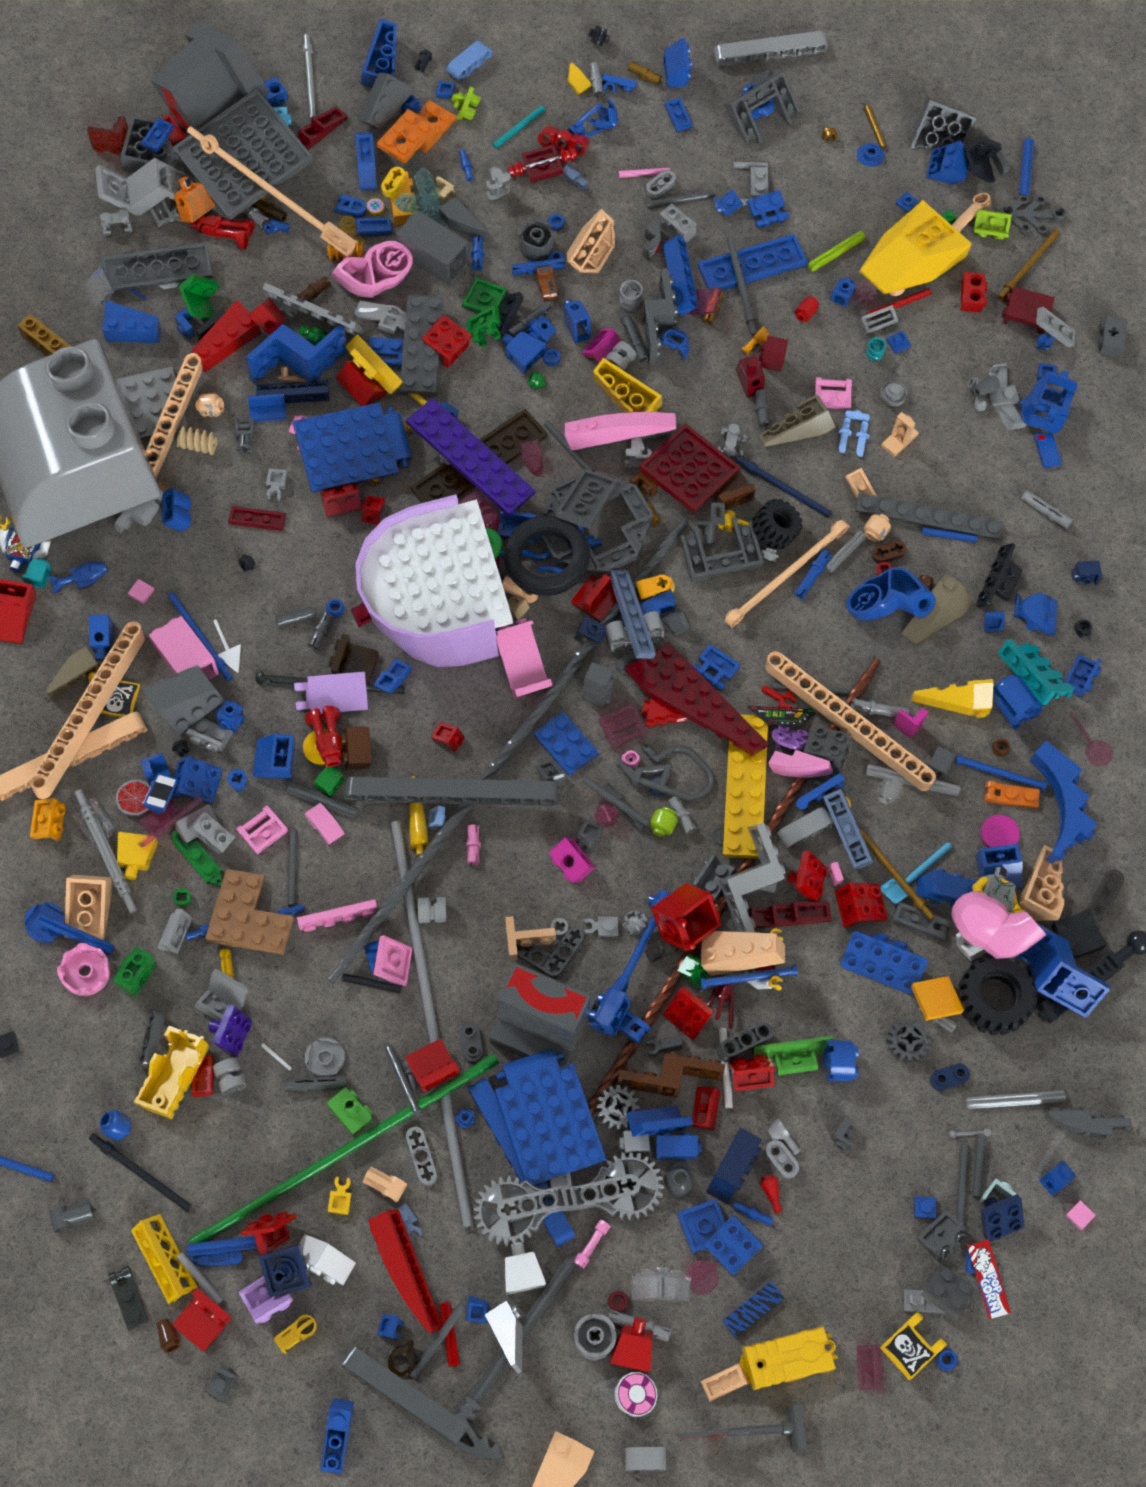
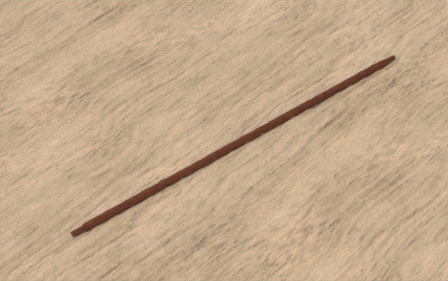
[587,658,881,1118]

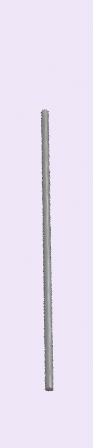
[391,821,473,1228]

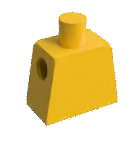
[117,832,158,880]

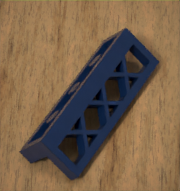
[256,380,330,403]

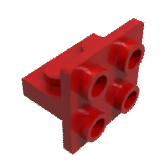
[320,484,362,517]
[571,574,617,622]
[729,1055,775,1091]
[240,1211,297,1255]

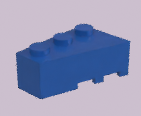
[103,300,161,343]
[916,869,978,907]

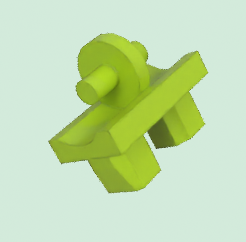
[451,86,481,120]

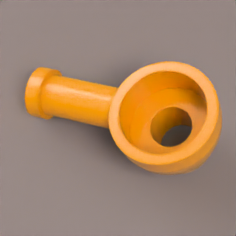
[741,326,771,355]

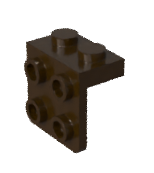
[329,634,379,684]

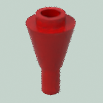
[759,1174,782,1214]

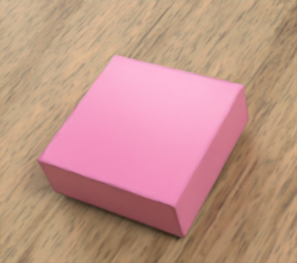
[128,579,154,604]
[828,862,844,887]
[1065,1200,1096,1230]

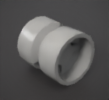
[619,280,643,312]
[605,341,636,371]
[418,897,447,923]
[213,1057,247,1095]

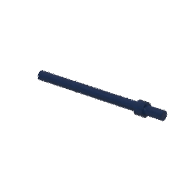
[735,456,832,518]

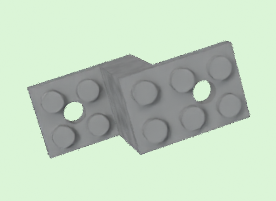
[95,158,194,216]
[718,823,785,933]

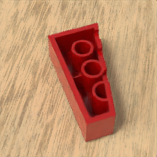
[191,300,261,373]

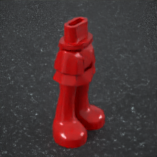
[190,215,255,250]
[305,706,342,767]

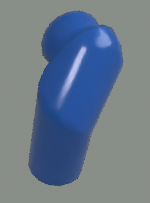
[264,219,290,234]

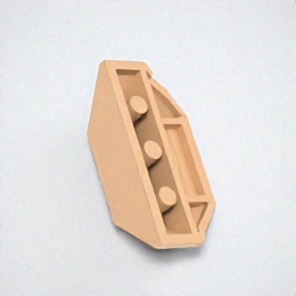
[567,209,615,273]

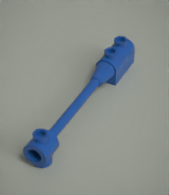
[588,890,671,1037]

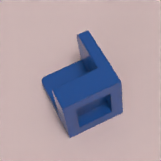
[140,753,171,786]

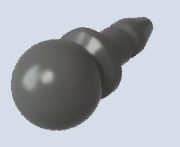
[401,1059,417,1093]

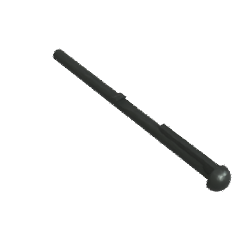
[255,671,406,695]

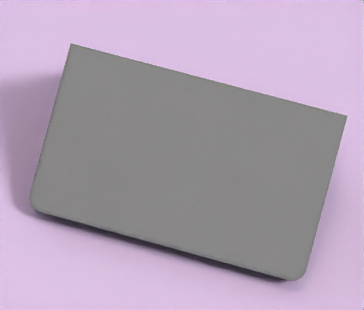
[157,908,193,954]

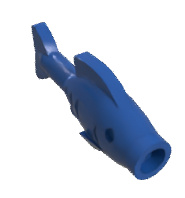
[49,562,108,594]

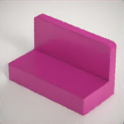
[582,328,622,364]
[893,707,928,739]

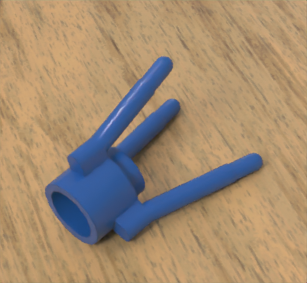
[567,103,603,137]

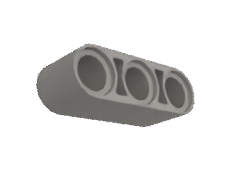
[777,806,834,850]

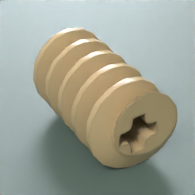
[177,425,218,455]

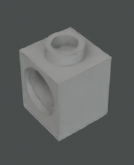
[619,1131,650,1155]

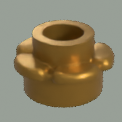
[821,127,838,143]

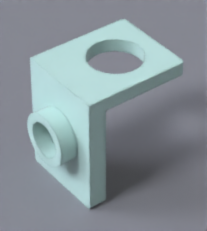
[979,1179,1016,1203]

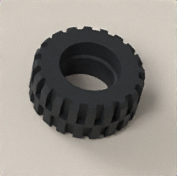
[957,956,1038,1035]

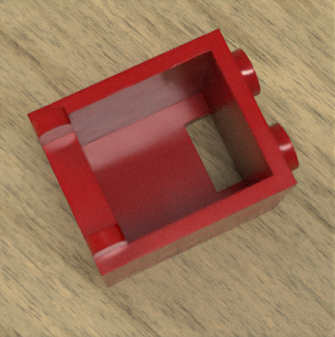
[651,883,722,951]

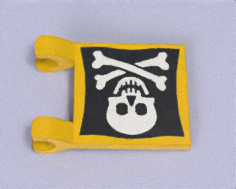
[88,673,140,718]
[880,1312,947,1381]

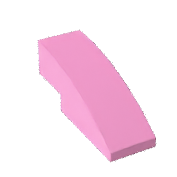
[768,750,833,778]

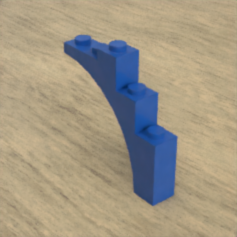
[1030,741,1097,864]

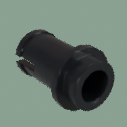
[414,49,432,72]

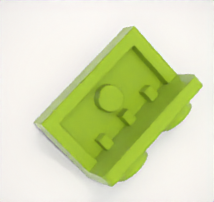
[973,209,1012,240]

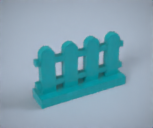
[997,639,1074,705]

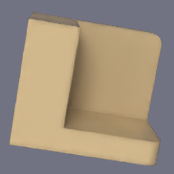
[429,176,455,205]

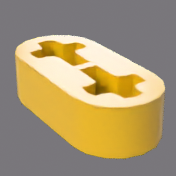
[381,167,405,198]

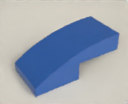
[374,659,412,694]

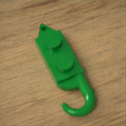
[171,828,223,887]

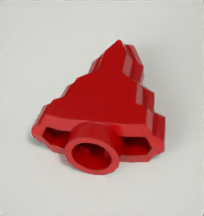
[641,698,687,728]

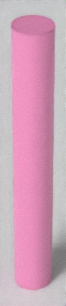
[618,167,670,178]

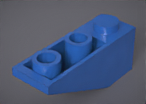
[320,1398,355,1474]

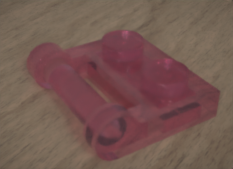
[598,704,648,750]

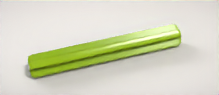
[808,231,866,272]

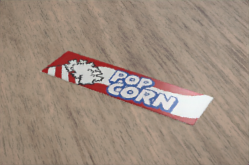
[967,1239,1011,1319]

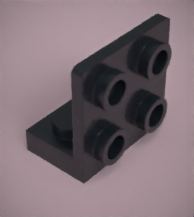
[965,135,1002,183]

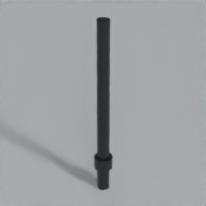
[89,1133,192,1212]

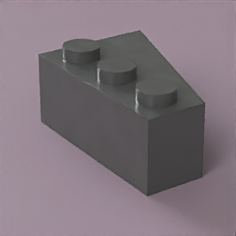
[359,73,415,129]

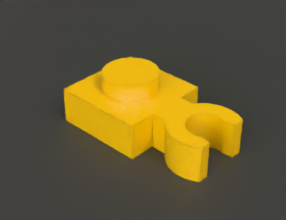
[327,1177,352,1215]

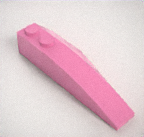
[565,412,677,451]

